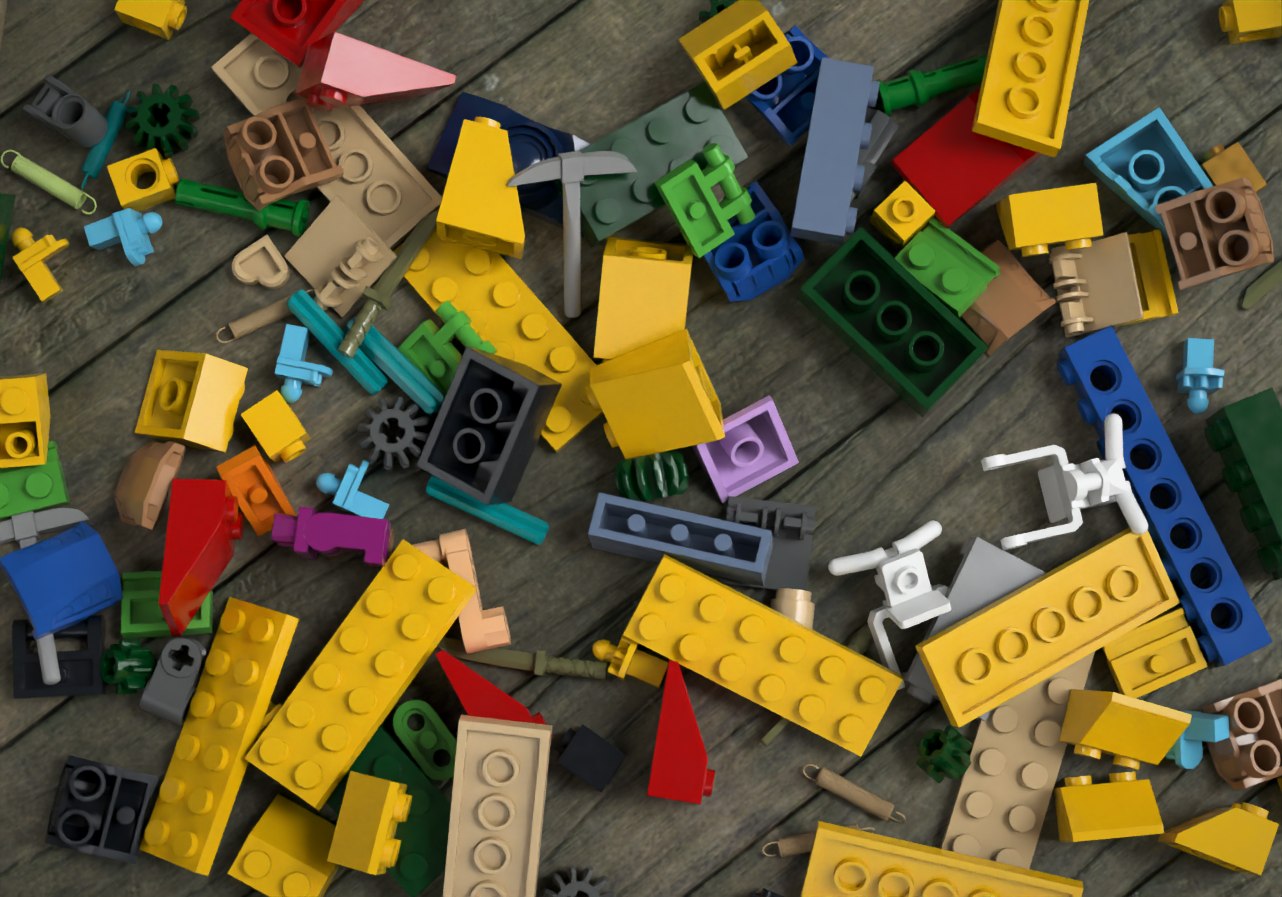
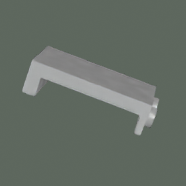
[901,537,1046,724]

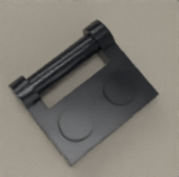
[12,615,106,699]

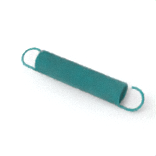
[81,90,130,190]

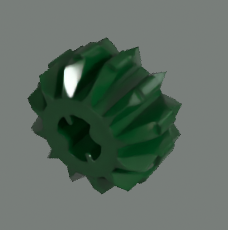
[125,84,200,158]
[614,450,689,502]

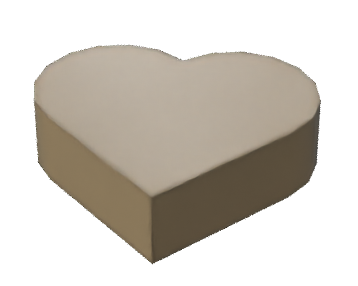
[232,235,290,289]

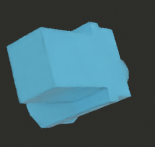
[84,208,162,266]
[274,324,333,403]
[1176,338,1224,414]
[316,459,390,519]
[1166,710,1230,769]

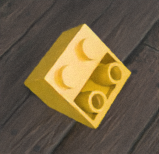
[678,0,797,110]
[0,373,51,468]
[327,771,412,875]

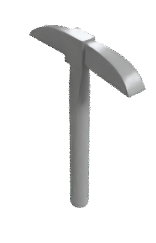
[507,151,637,318]
[0,508,94,685]

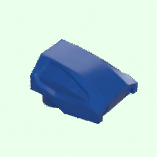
[745,25,829,146]
[702,181,804,302]
[0,521,123,640]

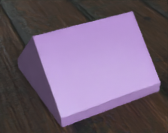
[691,395,799,503]

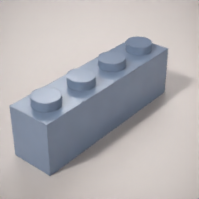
[790,58,880,245]
[588,493,773,586]

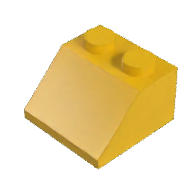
[996,183,1103,257]
[135,350,248,453]
[1059,689,1192,770]
[1054,771,1164,842]
[227,794,340,897]
[1158,802,1279,876]

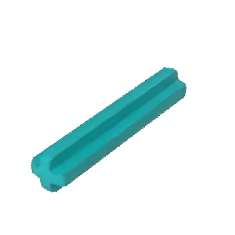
[286,289,388,395]
[345,315,446,415]
[426,475,549,545]

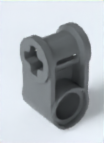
[22,74,108,147]
[139,638,208,726]

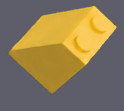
[436,117,525,260]
[593,237,693,363]
[585,329,725,459]

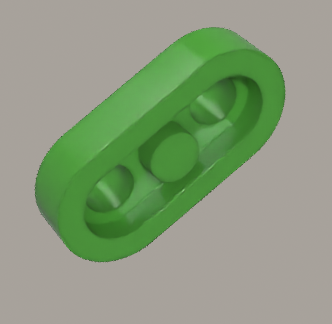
[393,700,457,781]

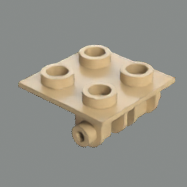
[284,195,397,318]
[1048,232,1144,338]

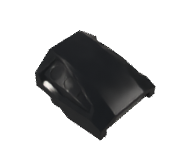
[45,755,159,864]

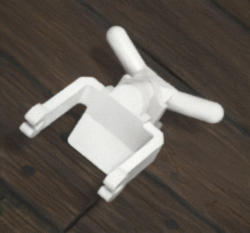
[981,413,1148,551]
[828,520,951,690]

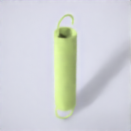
[1,150,97,214]

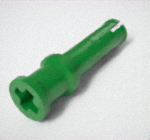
[875,53,988,117]
[175,178,310,238]

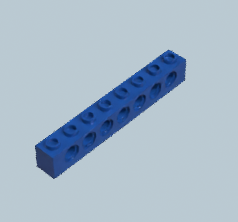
[1057,325,1273,668]

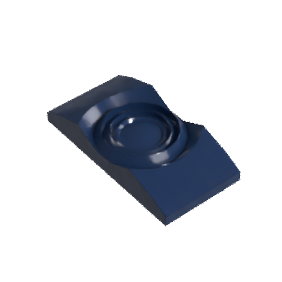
[427,92,591,238]

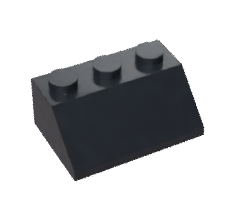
[417,346,562,505]

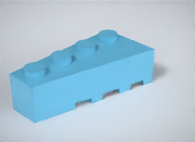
[1083,107,1224,283]

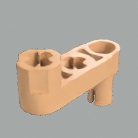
[412,529,511,654]

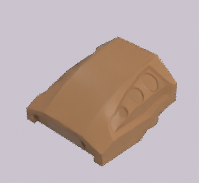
[223,98,344,211]
[1155,177,1274,290]
[959,240,1057,358]
[113,441,186,532]
[1203,679,1282,791]

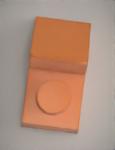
[216,446,297,537]

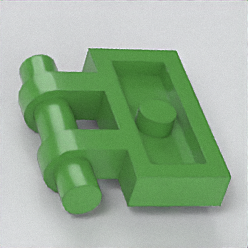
[654,143,756,258]
[397,300,497,396]

